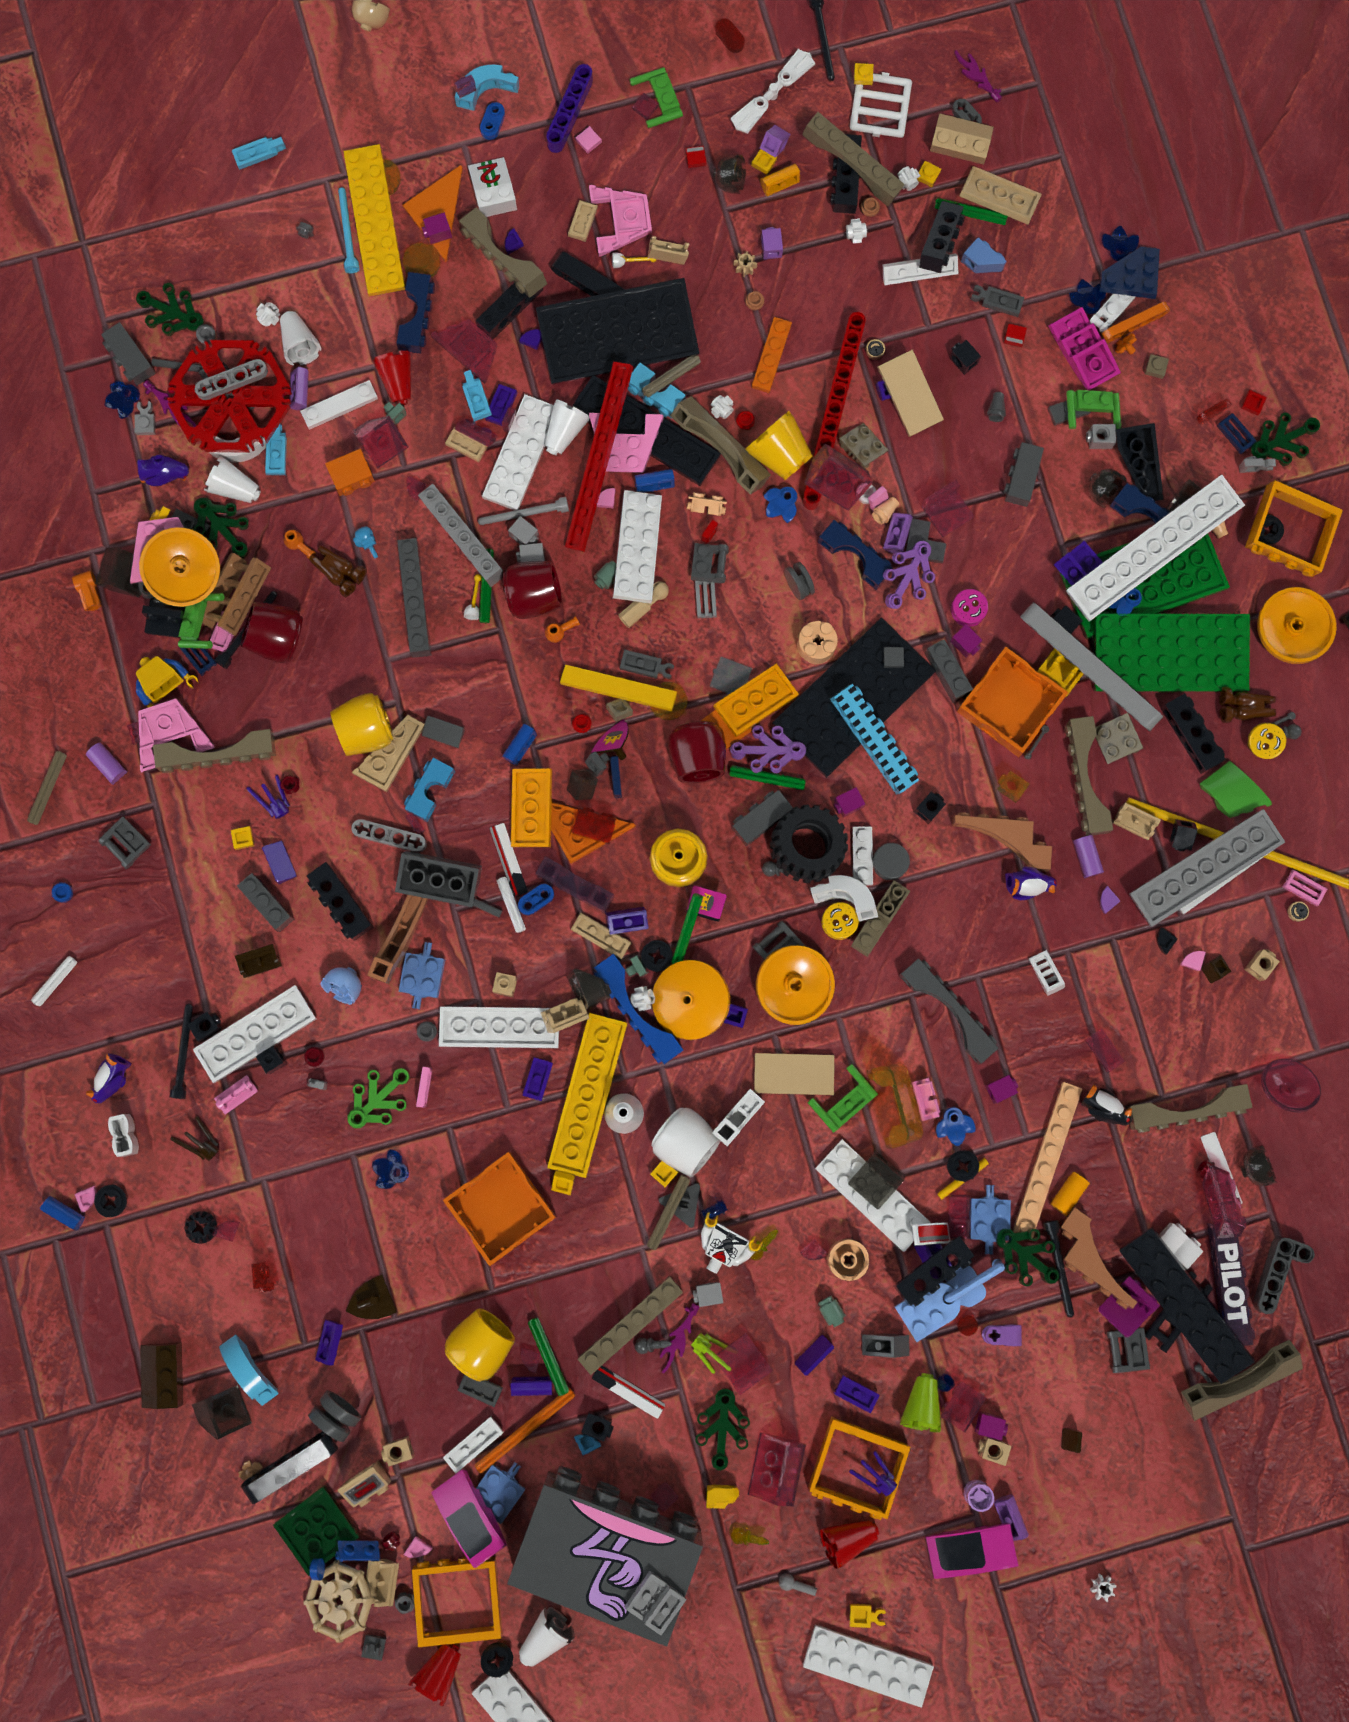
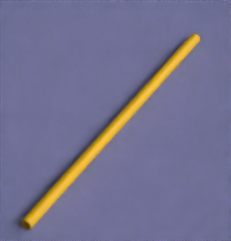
[1126,797,1349,889]

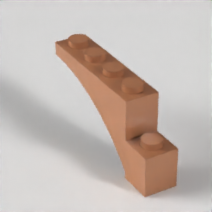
[952,813,1052,872]
[367,895,428,985]
[1060,1208,1137,1309]

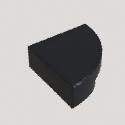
[1157,927,1178,955]

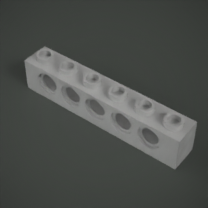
[418,484,503,587]

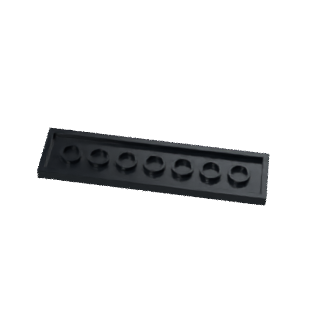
[573,375,721,486]
[1119,1227,1255,1384]

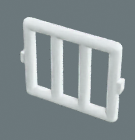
[849,72,912,138]

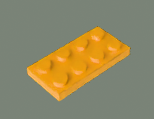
[713,663,799,737]
[511,768,552,847]

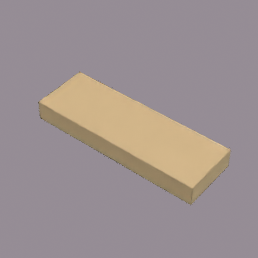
[571,913,631,960]

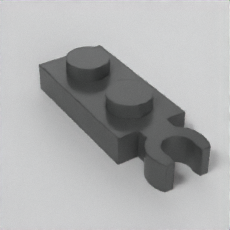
[971,285,1024,317]
[620,649,674,679]

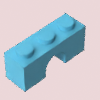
[628,363,686,419]

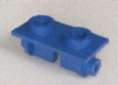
[335,1541,380,1562]

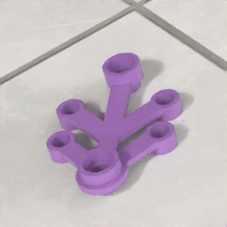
[883,541,935,609]
[730,725,806,773]

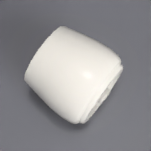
[651,1108,721,1177]

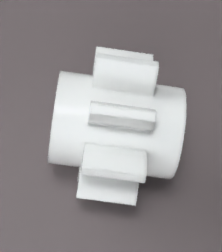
[897,166,920,191]
[846,218,867,244]
[256,302,280,326]
[711,395,734,419]
[631,986,655,1011]
[1090,1574,1117,1602]

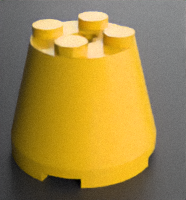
[745,411,813,480]

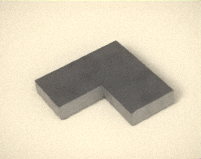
[906,519,946,563]

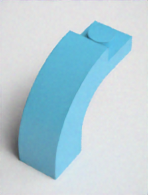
[455,64,520,111]
[219,1334,279,1406]

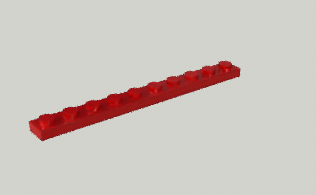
[565,362,633,552]

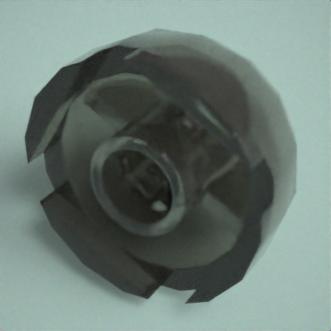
[713,154,746,194]
[1088,469,1126,508]
[1240,1145,1277,1186]

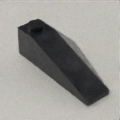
[1116,423,1164,501]

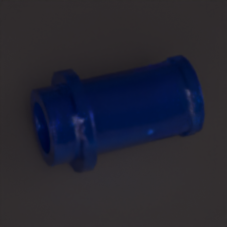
[701,1200,728,1219]

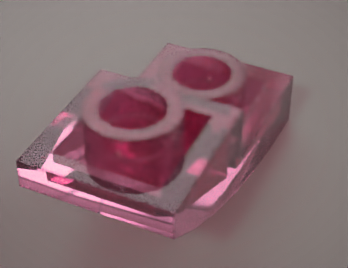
[948,1194,970,1239]

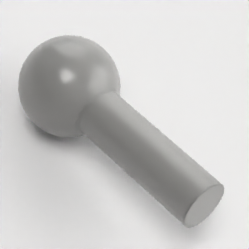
[779,1573,817,1596]

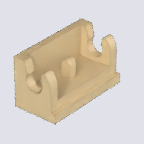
[648,236,689,265]
[1113,803,1161,840]
[540,998,589,1033]
[366,1559,399,1607]

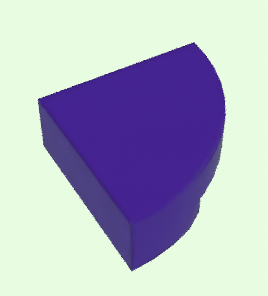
[505,228,524,255]
[519,329,542,350]

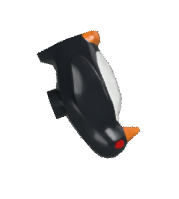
[1081,1085,1133,1126]

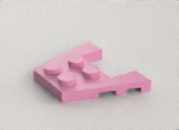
[589,185,652,257]
[589,413,664,473]
[130,517,184,584]
[138,698,215,772]

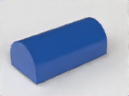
[635,469,675,493]
[502,724,537,766]
[40,1196,85,1231]

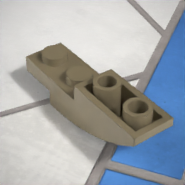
[851,881,910,957]

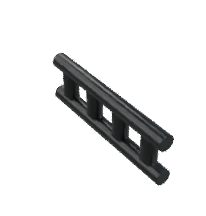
[1145,1271,1214,1353]

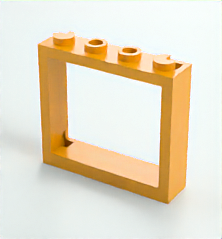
[1245,480,1343,577]
[808,1417,911,1520]
[412,1557,503,1647]

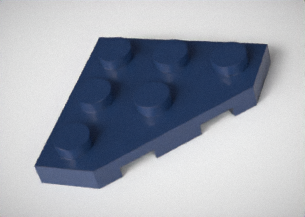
[1099,246,1160,299]

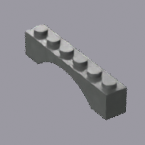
[397,538,432,658]
[899,959,999,1065]

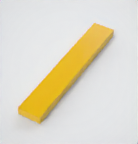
[560,665,677,711]

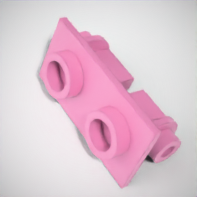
[214,1075,258,1115]
[912,1078,940,1121]

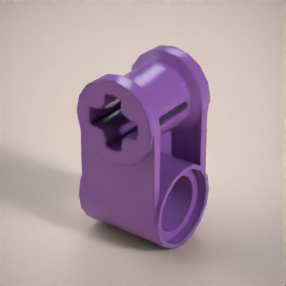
[981,1324,1022,1346]

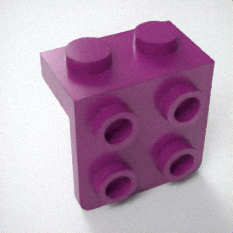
[1098,1276,1160,1338]

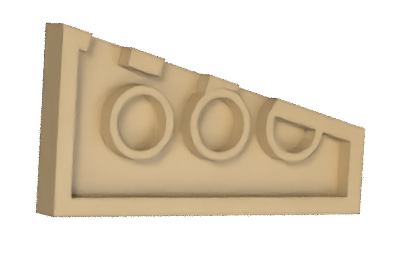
[352,715,425,792]

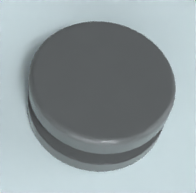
[784,562,815,600]
[873,843,910,880]

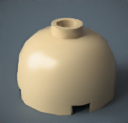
[352,0,390,32]

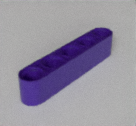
[546,64,593,153]

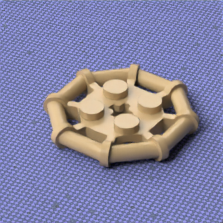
[303,1560,374,1643]

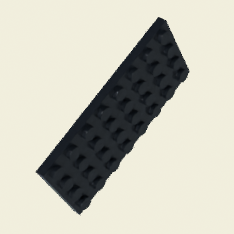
[536,278,700,385]
[772,617,936,778]

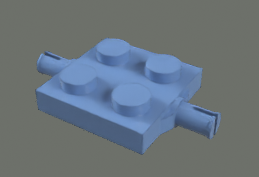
[399,942,445,1009]
[969,1185,1011,1254]
[476,1462,526,1524]

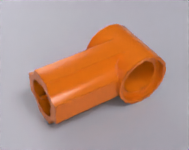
[72,570,102,611]

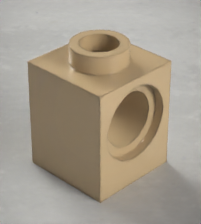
[1244,949,1280,981]
[492,972,518,998]
[381,1436,415,1466]
[977,1436,1011,1466]

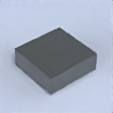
[883,647,904,668]

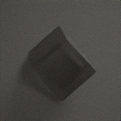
[567,769,598,800]

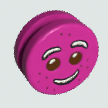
[951,589,988,627]

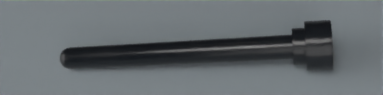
[809,0,835,81]
[214,591,277,669]
[169,1003,193,1099]
[1043,1220,1074,1318]

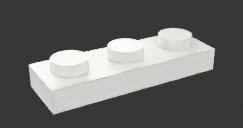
[852,827,873,886]
[443,1416,504,1474]

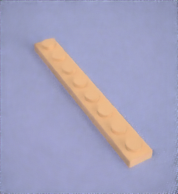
[1012,1082,1082,1238]

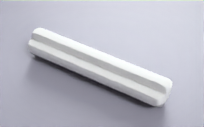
[497,877,526,933]
[31,956,77,1007]

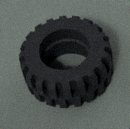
[770,804,848,883]

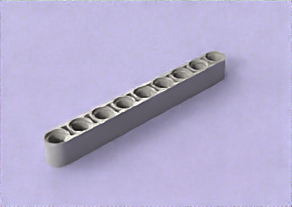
[1020,602,1163,731]

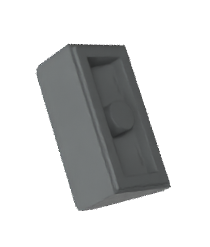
[422,716,465,749]

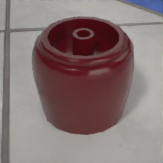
[503,561,562,619]
[241,602,303,663]
[668,721,726,783]

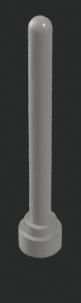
[478,496,569,525]

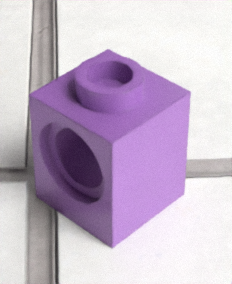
[760,125,790,158]
[761,227,783,259]

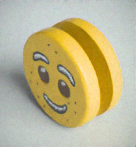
[1248,723,1286,759]
[821,902,859,940]

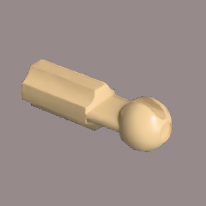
[618,581,669,628]

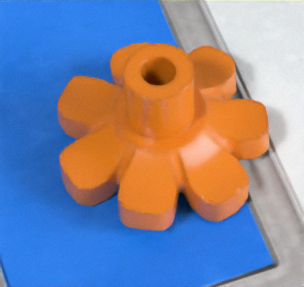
[1115,333,1137,355]

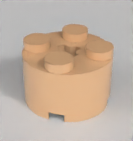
[797,621,838,664]
[826,1239,869,1281]

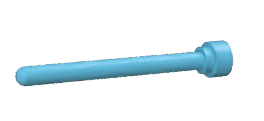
[338,187,360,274]

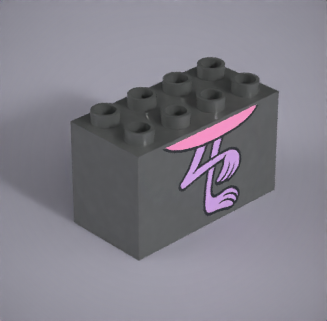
[507,1466,703,1647]

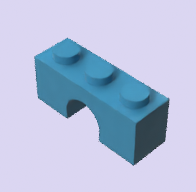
[404,758,455,822]

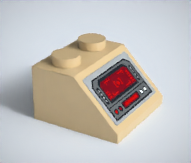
[338,1460,391,1508]

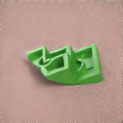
[1200,761,1272,818]

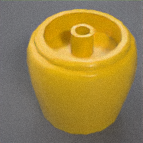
[330,693,394,756]
[649,828,708,887]
[445,1308,515,1381]

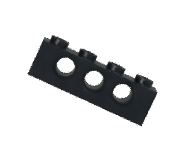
[830,134,862,214]
[919,201,965,273]
[476,283,543,341]
[1160,693,1226,774]
[306,862,374,941]
[893,1236,974,1307]

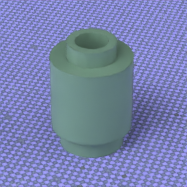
[594,561,616,589]
[818,1295,846,1327]

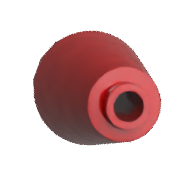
[373,351,411,406]
[820,1520,879,1569]
[408,1644,461,1706]

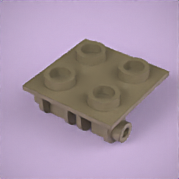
[839,423,888,470]
[1095,713,1143,764]

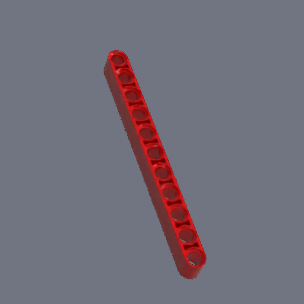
[803,312,866,510]

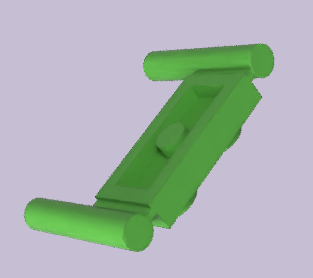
[629,67,683,128]
[1066,390,1122,429]
[178,593,225,649]
[807,1064,878,1133]

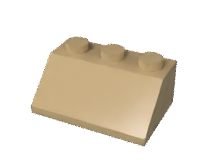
[930,114,994,165]

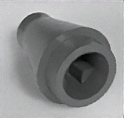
[987,392,1006,422]

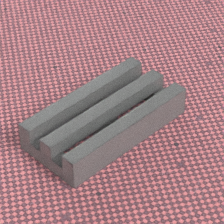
[695,581,717,619]

